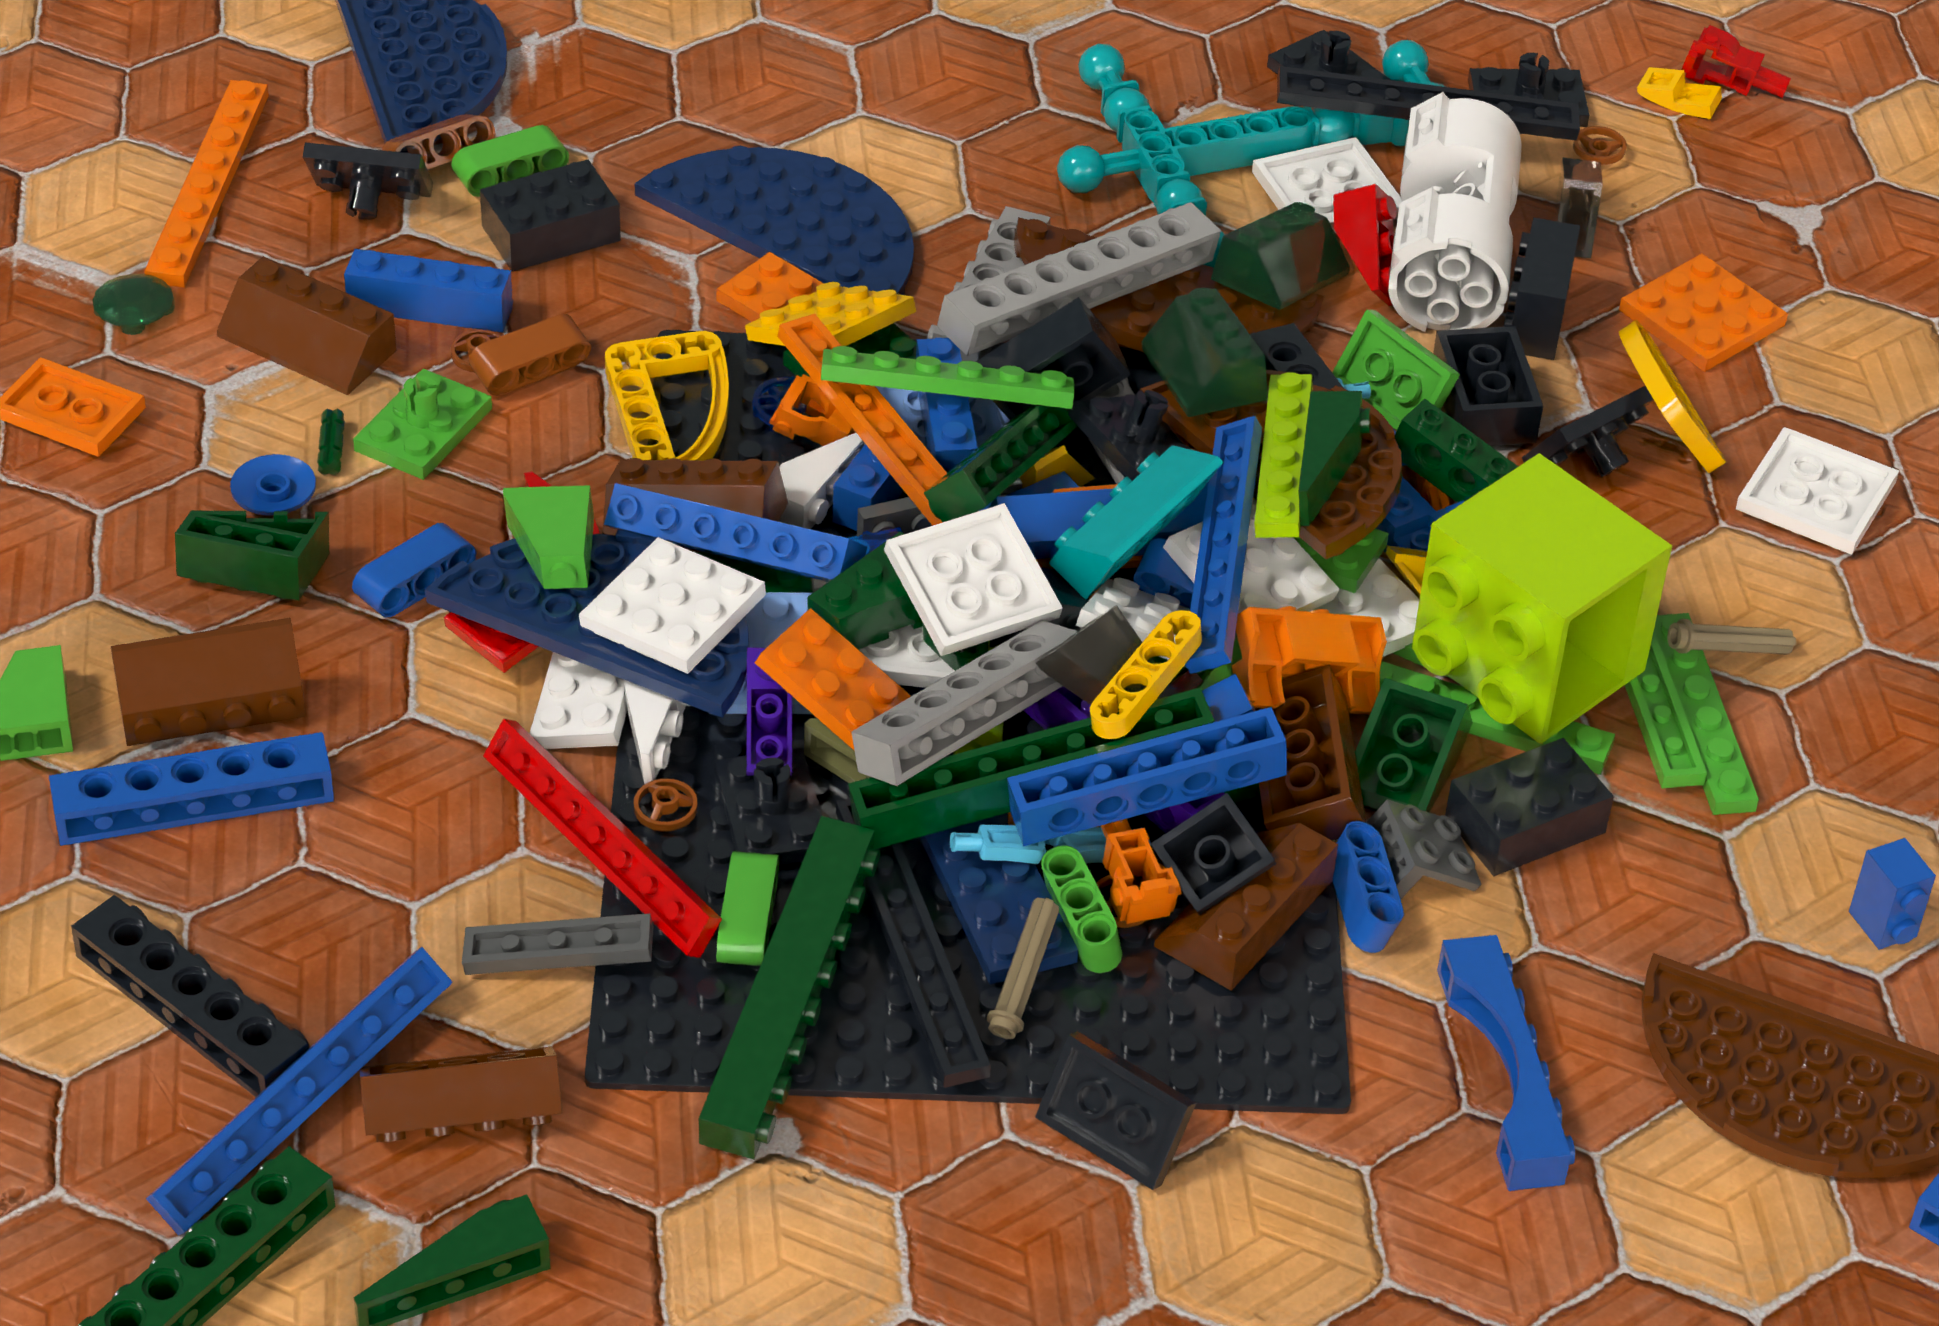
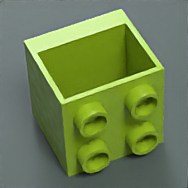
[1412,453,1672,744]

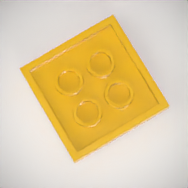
[745,282,916,346]

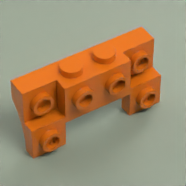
[1231,606,1387,715]

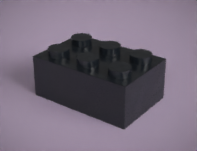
[480,159,621,271]
[1504,217,1580,360]
[975,297,1131,420]
[1433,326,1543,446]
[1445,738,1614,877]

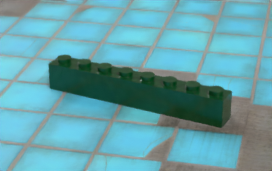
[848,688,1215,849]
[698,816,880,1160]

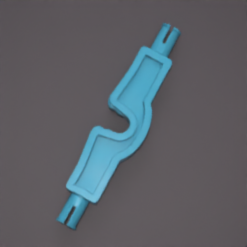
[950,825,1151,864]

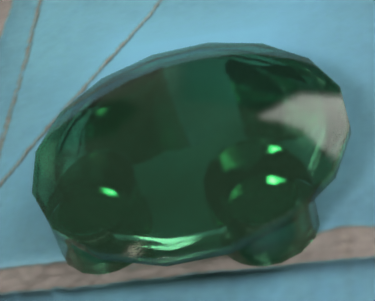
[92,274,175,335]

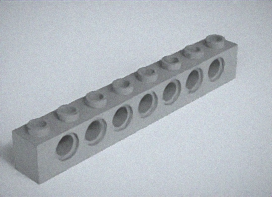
[937,202,1221,356]

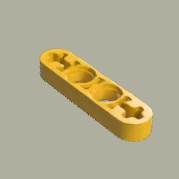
[1090,610,1202,739]

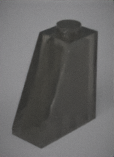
[1555,157,1603,259]
[1035,605,1178,710]

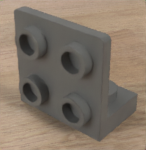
[1367,799,1481,900]

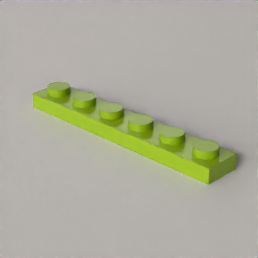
[1254,372,1313,538]

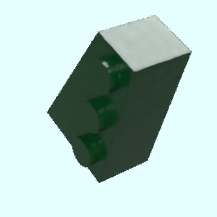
[175,510,330,601]
[807,531,923,650]

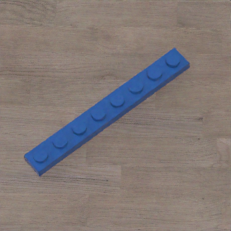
[1185,416,1262,674]
[146,947,453,1236]

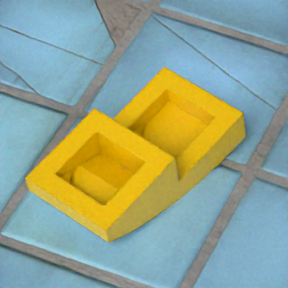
[1637,67,1722,119]

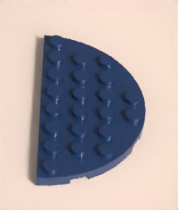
[335,0,507,153]
[635,146,914,295]
[425,529,750,718]

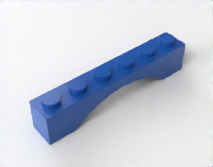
[1437,935,1575,1191]

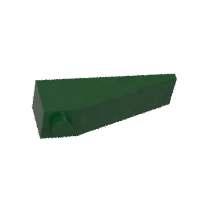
[1298,391,1371,527]
[354,1194,551,1326]

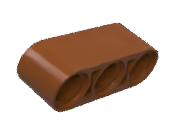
[382,114,496,169]
[468,314,591,395]

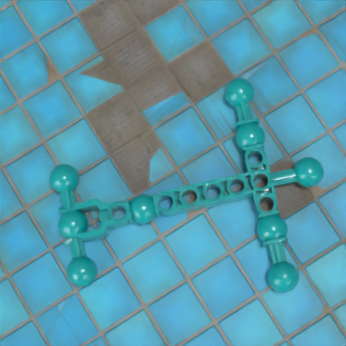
[1057,40,1446,269]

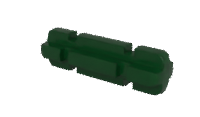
[317,408,345,476]

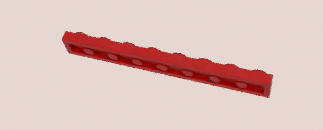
[483,718,722,958]

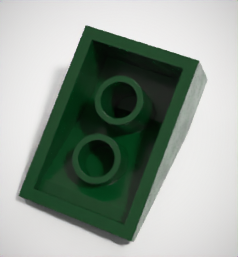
[1355,678,1473,812]

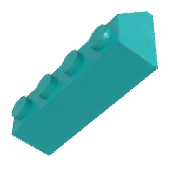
[1049,445,1224,600]

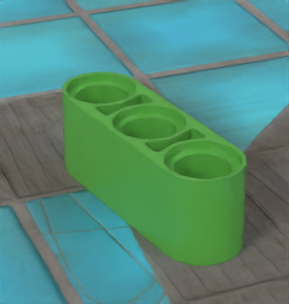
[451,125,569,197]
[1041,845,1122,973]
[716,851,779,966]

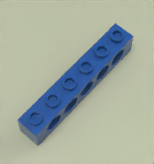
[604,483,867,582]
[1007,707,1287,847]
[49,732,334,846]

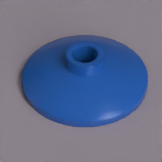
[230,454,316,515]

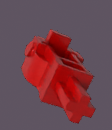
[1681,25,1791,98]

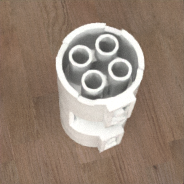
[1388,92,1522,332]

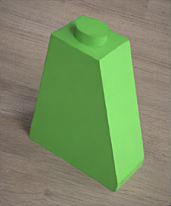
[503,485,594,589]
[0,645,73,761]

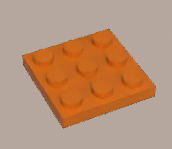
[1619,253,1788,372]

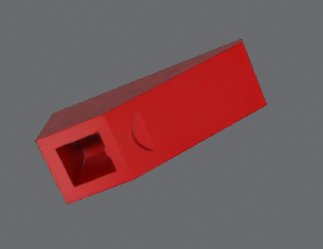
[1333,184,1397,306]

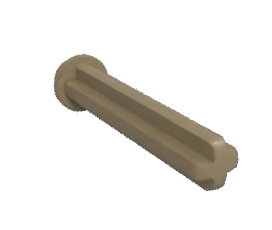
[1667,619,1796,655]
[987,897,1059,1039]

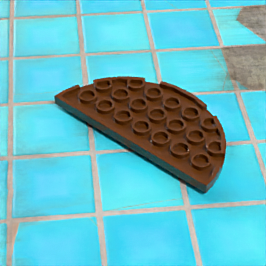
[1014,217,1324,363]
[1140,369,1402,560]
[1642,953,1939,1178]

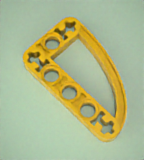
[1619,320,1726,474]
[605,331,729,461]

